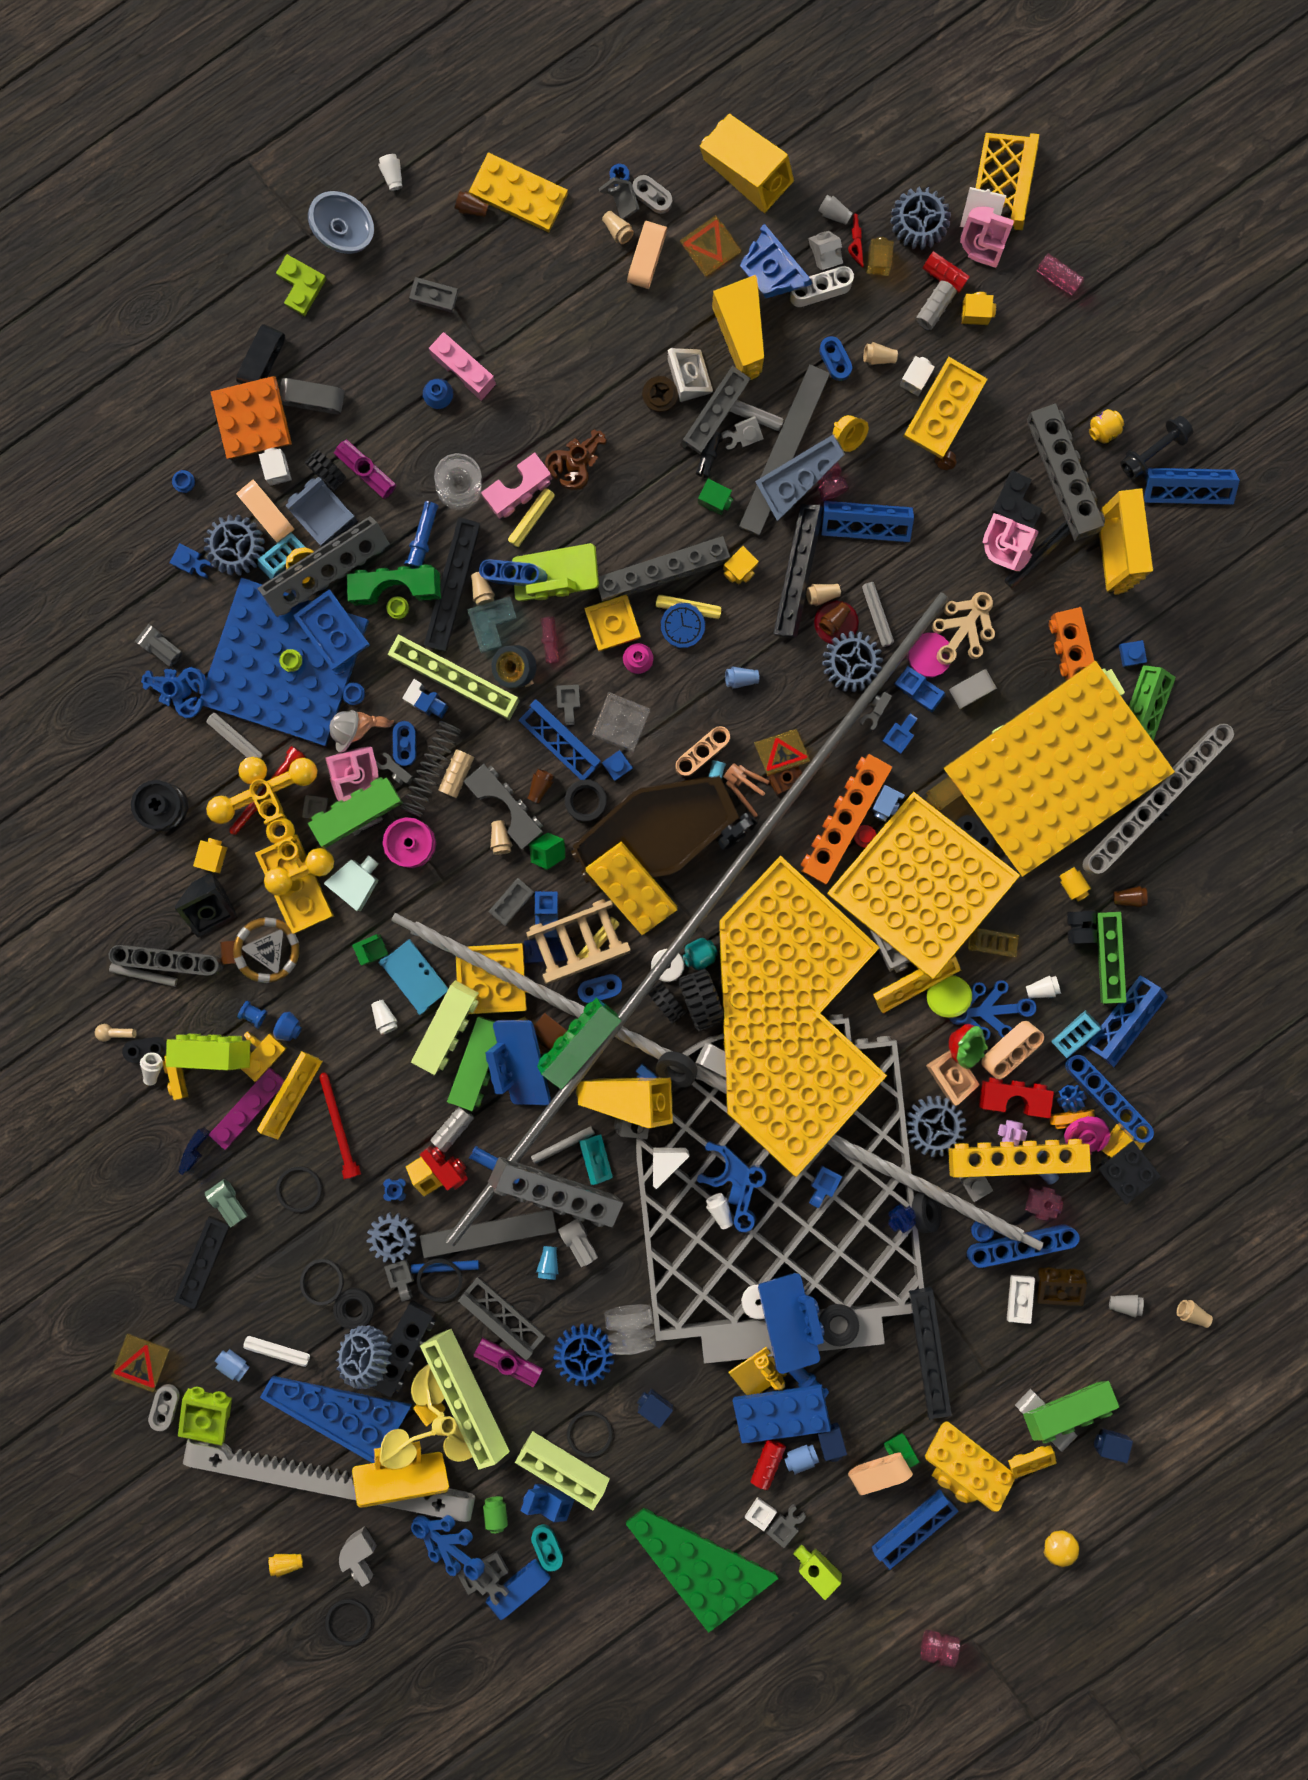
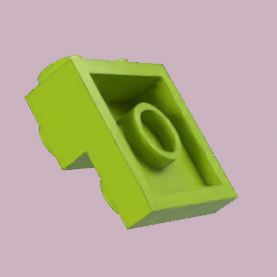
[178,1387,232,1446]

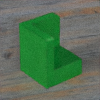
[529,833,566,869]
[352,934,388,966]
[884,1433,919,1468]

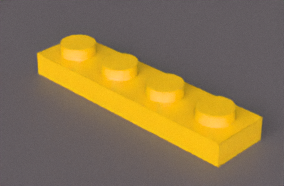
[873,955,961,1013]
[257,1051,323,1140]

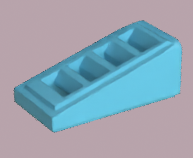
[258,533,306,579]
[1051,1010,1101,1058]

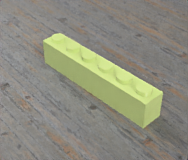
[388,634,520,720]
[420,1329,510,1469]

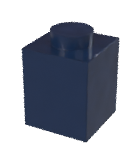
[637,1388,673,1429]
[817,1422,847,1462]
[1094,1428,1133,1463]

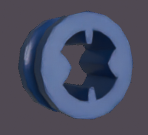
[610,164,629,187]

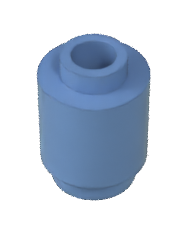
[214,1349,249,1382]
[784,1444,819,1474]

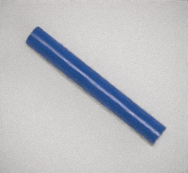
[411,1260,479,1274]

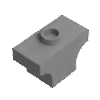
[808,231,843,270]

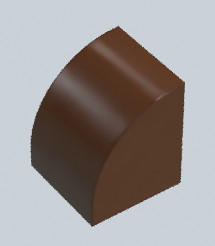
[220,941,246,965]

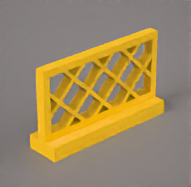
[976,133,1039,230]

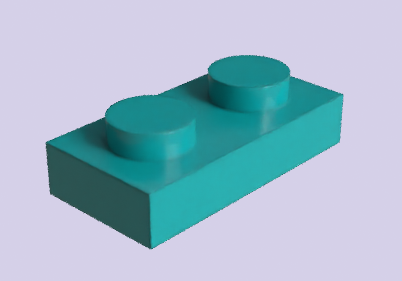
[579,1134,613,1185]

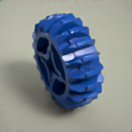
[553,1323,615,1386]

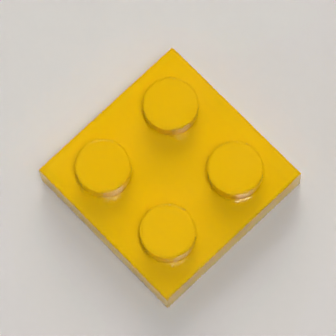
[584,594,641,652]

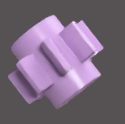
[998,1120,1028,1146]

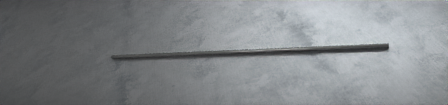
[445,592,949,1246]

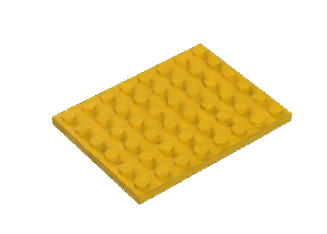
[944,661,1175,877]

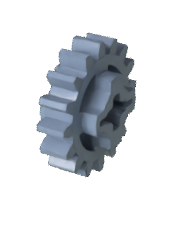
[367,1212,417,1263]

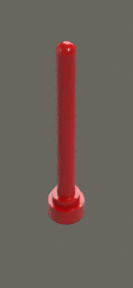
[229,746,306,835]
[319,1073,361,1179]

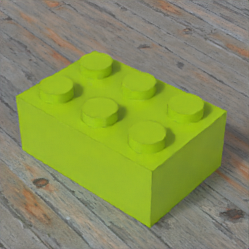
[166,1034,251,1070]

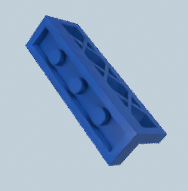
[1144,468,1240,504]
[821,501,914,542]
[518,699,601,780]
[1086,975,1168,1067]
[872,1489,959,1570]

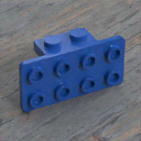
[485,1020,551,1105]
[758,1273,824,1374]

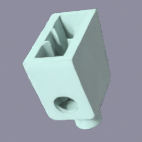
[324,855,379,911]

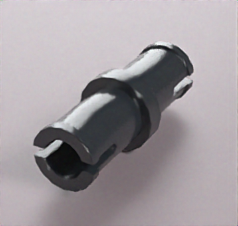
[695,431,721,478]

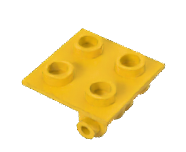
[729,1347,787,1395]

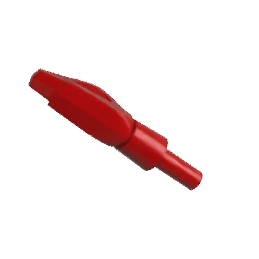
[848,214,864,268]

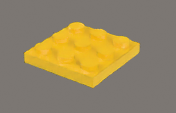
[456,943,527,1014]

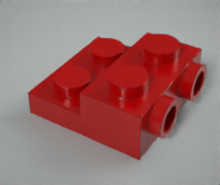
[419,1144,468,1191]

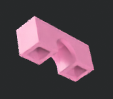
[429,332,496,401]
[481,452,552,519]

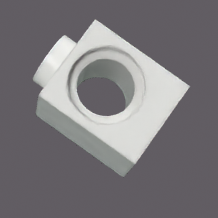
[899,356,935,396]
[259,448,292,486]

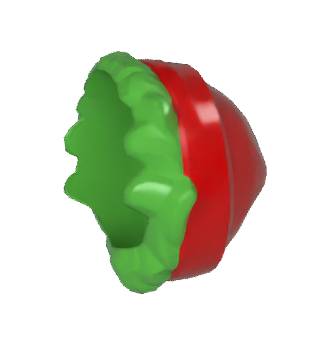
[949,1024,988,1069]

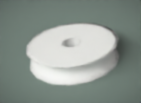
[651,949,684,982]
[741,1284,765,1320]

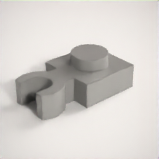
[721,416,763,449]

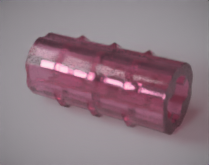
[1036,253,1085,296]

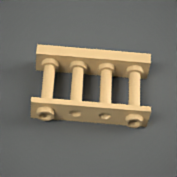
[526,899,631,985]

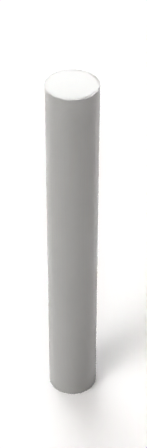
[109,963,178,987]
[531,1126,595,1164]

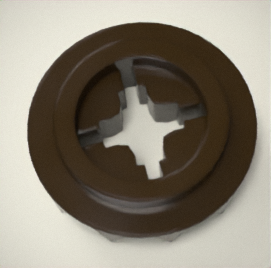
[642,376,678,413]

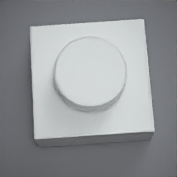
[745,1497,777,1531]

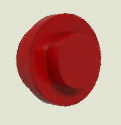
[854,825,876,848]

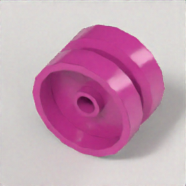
[383,817,436,868]

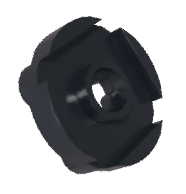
[716,812,758,851]

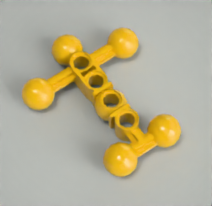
[206,756,334,896]

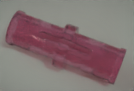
[540,617,560,664]

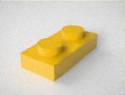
[163,1056,188,1100]
[1008,1445,1056,1479]

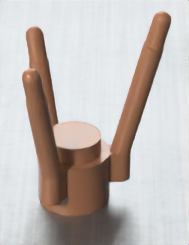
[723,763,770,817]

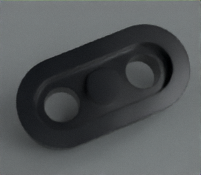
[955,815,995,851]
[122,1037,167,1063]

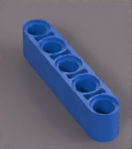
[1065,1055,1154,1143]
[967,1225,1079,1268]

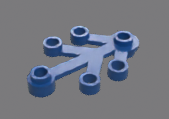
[949,980,1036,1040]
[411,1515,485,1580]

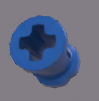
[237,1001,268,1029]

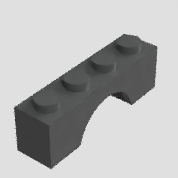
[464,764,543,850]

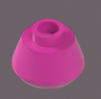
[623,643,653,674]

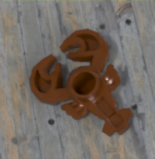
[545,429,607,491]

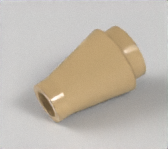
[602,211,634,244]
[863,342,898,365]
[471,572,495,607]
[806,584,841,606]
[490,820,513,855]
[1177,1300,1213,1328]

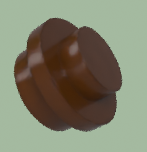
[934,450,957,470]

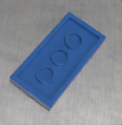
[732,1384,831,1443]

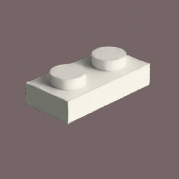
[1007,1275,1035,1324]

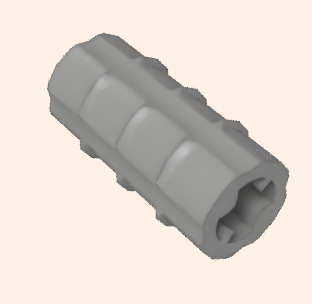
[916,281,957,330]
[430,1106,474,1152]

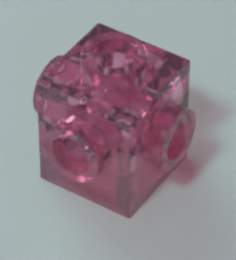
[1025,1186,1063,1221]

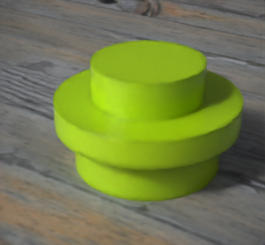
[386,596,409,619]
[279,649,302,672]

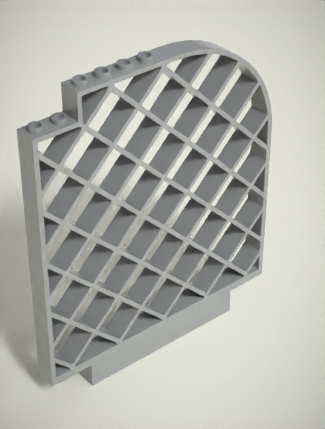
[636,1014,924,1363]

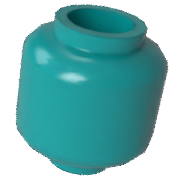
[683,938,718,971]

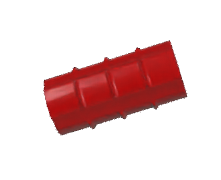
[922,251,970,294]
[750,1439,786,1490]

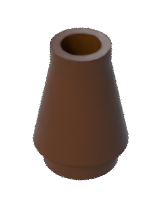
[454,191,489,217]
[819,602,851,636]
[527,769,554,803]
[1114,886,1148,908]

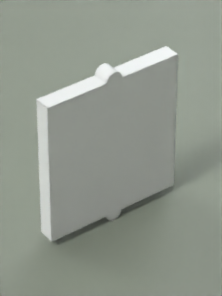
[960,187,1006,227]

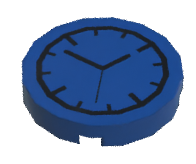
[661,602,705,647]

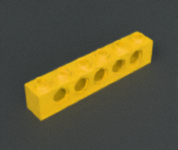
[948,1139,1091,1177]

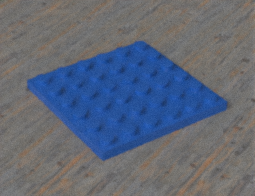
[200,578,369,746]

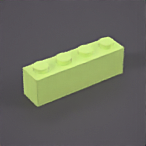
[411,980,479,1075]
[515,1431,610,1510]

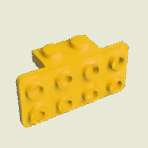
[925,1421,1015,1512]
[352,1441,449,1508]

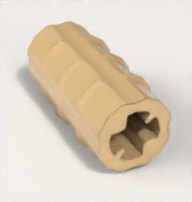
[438,749,474,798]

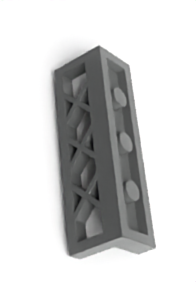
[680,365,751,454]
[458,1276,545,1361]

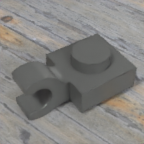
[557,685,580,725]
[859,692,892,731]
[376,753,414,785]
[384,1259,413,1302]

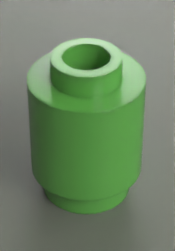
[483,1496,508,1533]

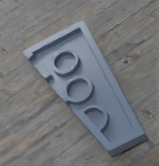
[755,434,845,521]

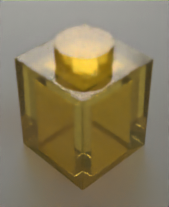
[866,237,894,276]
[926,776,964,810]

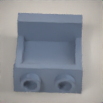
[286,477,358,547]

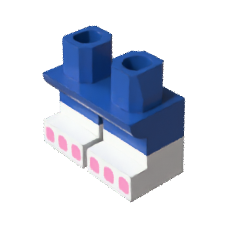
[402,679,449,719]

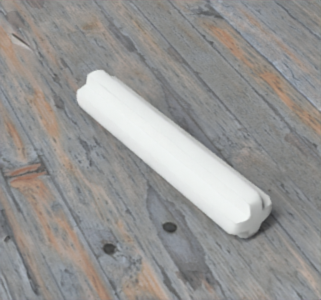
[243,1336,310,1367]

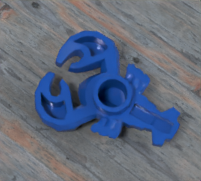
[141,667,206,719]

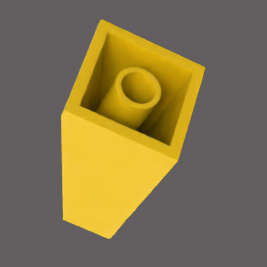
[700,114,794,213]
[712,275,764,380]
[576,1078,673,1128]

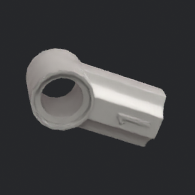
[558,1219,598,1267]

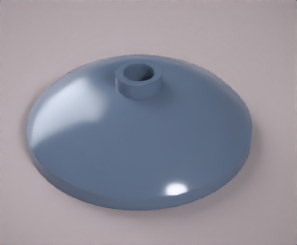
[308,191,374,254]

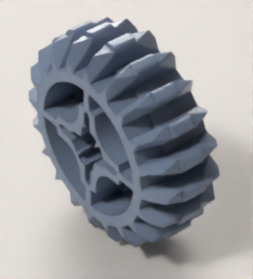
[890,186,951,250]
[204,515,265,575]
[822,631,883,692]
[906,1096,966,1157]
[335,1326,392,1389]

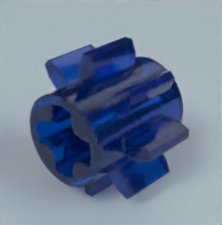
[888,1204,916,1233]

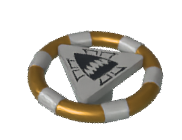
[233,917,299,983]

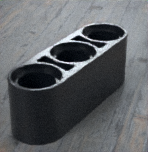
[236,324,285,384]

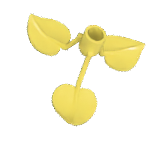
[380,1364,472,1469]

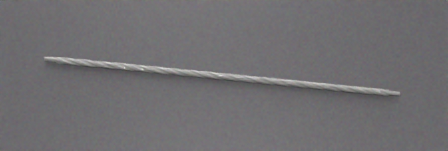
[391,913,1043,1251]

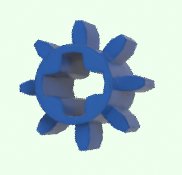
[1057,1085,1087,1113]

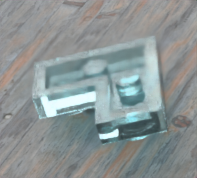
[467,596,517,653]

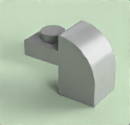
[339,1526,377,1587]

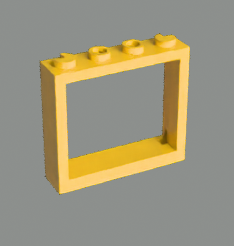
[1099,488,1153,594]

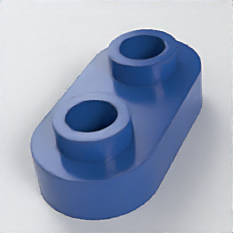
[819,336,852,381]
[393,721,417,767]
[578,974,622,1003]

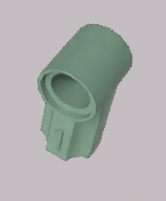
[205,1179,248,1228]

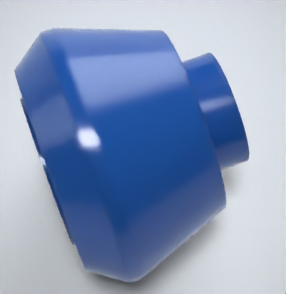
[423,379,453,409]
[273,1012,302,1041]

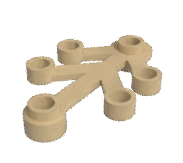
[931,592,995,665]

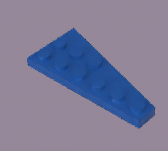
[260,1376,412,1463]

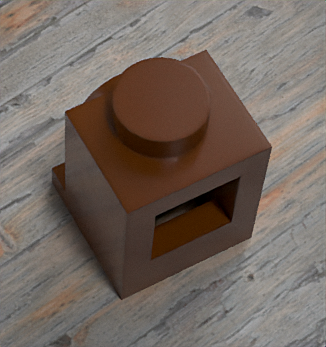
[767,763,802,796]

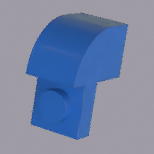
[521,1484,575,1522]

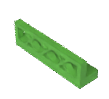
[1129,665,1176,741]

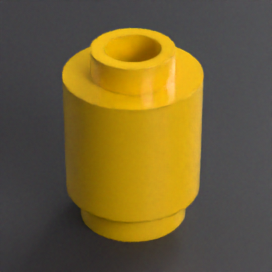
[1059,867,1091,901]

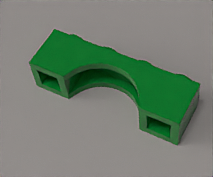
[347,565,441,606]

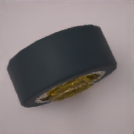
[491,645,537,688]

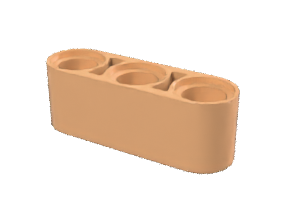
[627,221,667,289]
[236,479,294,543]
[676,726,730,778]
[981,1021,1044,1079]
[848,1452,913,1495]

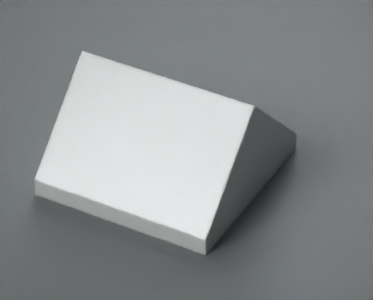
[668,348,713,402]
[653,1148,689,1189]

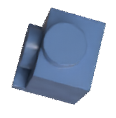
[870,785,905,822]

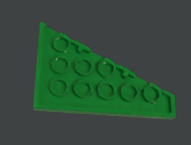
[626,1508,778,1633]

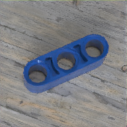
[479,559,547,587]
[486,1559,551,1620]

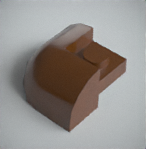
[534,1013,567,1050]

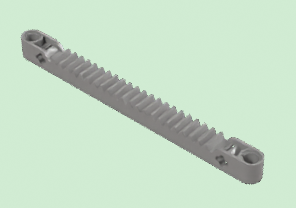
[183,1439,475,1522]

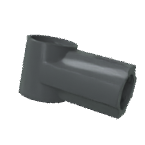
[135,624,183,667]

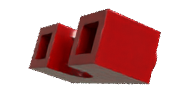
[979,1077,1054,1118]

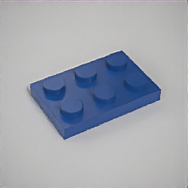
[293,589,370,671]

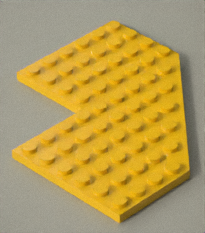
[719,856,887,1177]

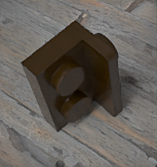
[1037,1267,1087,1306]

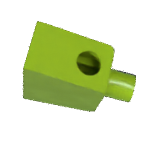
[793,1545,842,1600]

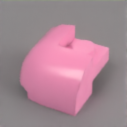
[960,207,1014,268]
[983,513,1039,571]
[325,747,378,801]

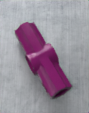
[334,439,397,499]
[473,1337,543,1387]

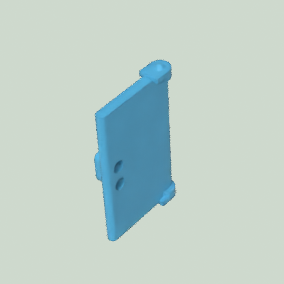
[378,939,448,1015]

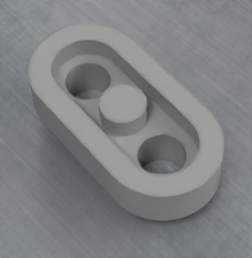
[632,175,672,214]
[148,1384,180,1431]

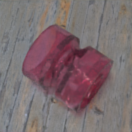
[817,462,849,501]
[920,1630,960,1668]

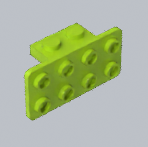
[512,543,599,601]

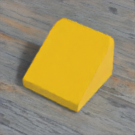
[414,1402,445,1426]

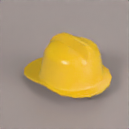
[833,415,869,452]

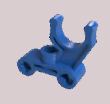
[697,1141,767,1232]

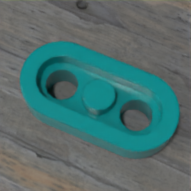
[531,1524,563,1571]

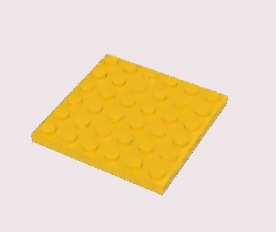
[827,792,1020,980]

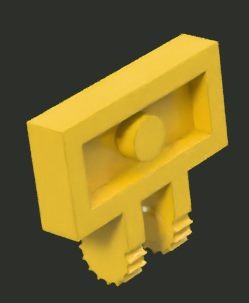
[241,1031,287,1082]

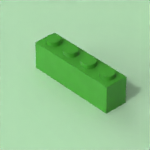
[308,777,403,848]
[1096,912,1126,1004]
[447,1016,497,1111]
[1023,1381,1119,1443]

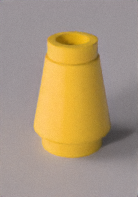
[269,1554,303,1577]

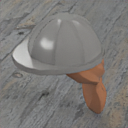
[329,710,394,753]

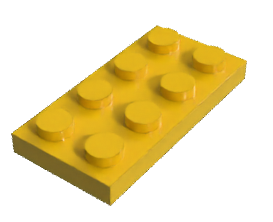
[469,153,568,233]
[903,357,987,459]
[255,835,334,934]
[586,841,677,935]

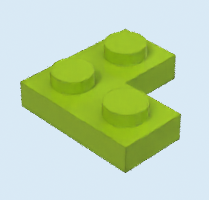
[276,254,327,317]

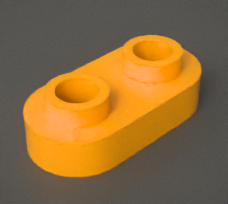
[1050,1109,1095,1129]

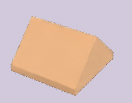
[926,1050,980,1106]

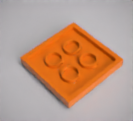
[211,376,292,459]

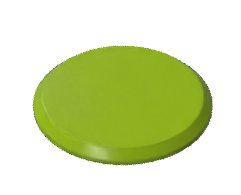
[927,975,972,1018]

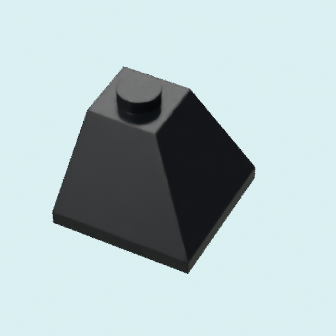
[175,872,238,937]

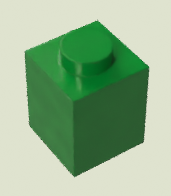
[698,479,734,515]

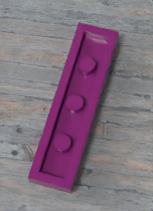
[209,1068,285,1150]

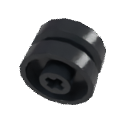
[131,780,188,831]

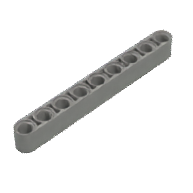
[1083,724,1234,875]

